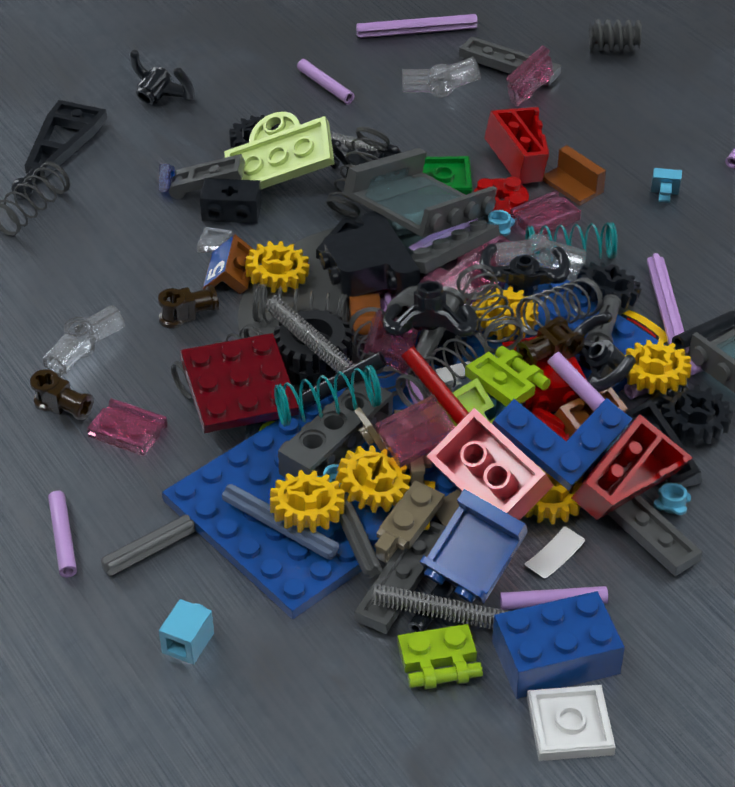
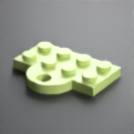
[224,112,334,189]

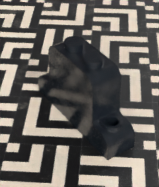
[319,211,421,297]

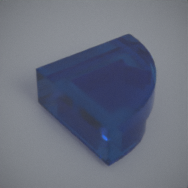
[159,164,175,192]

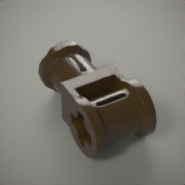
[158,285,219,329]
[516,317,585,365]
[30,369,94,421]

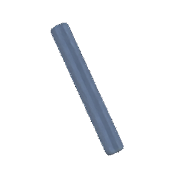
[222,484,339,560]

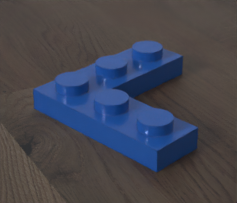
[492,398,632,491]

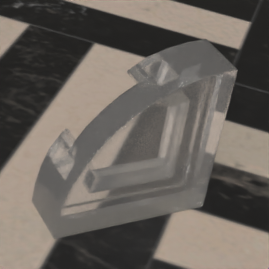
[197,227,233,253]

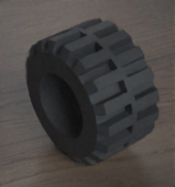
[274,309,352,388]

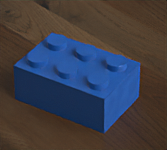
[492,591,625,699]

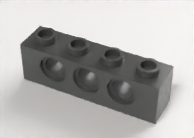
[278,378,393,477]

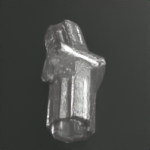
[402,57,481,98]
[494,233,587,275]
[43,305,125,377]

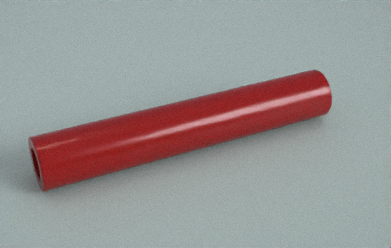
[401,346,469,425]

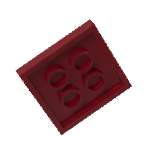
[180,333,299,434]

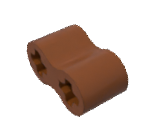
[349,293,383,343]

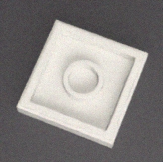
[527,685,616,761]

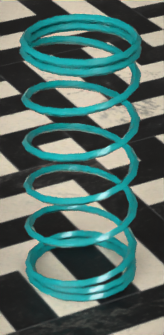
[525,222,618,262]
[274,365,381,427]

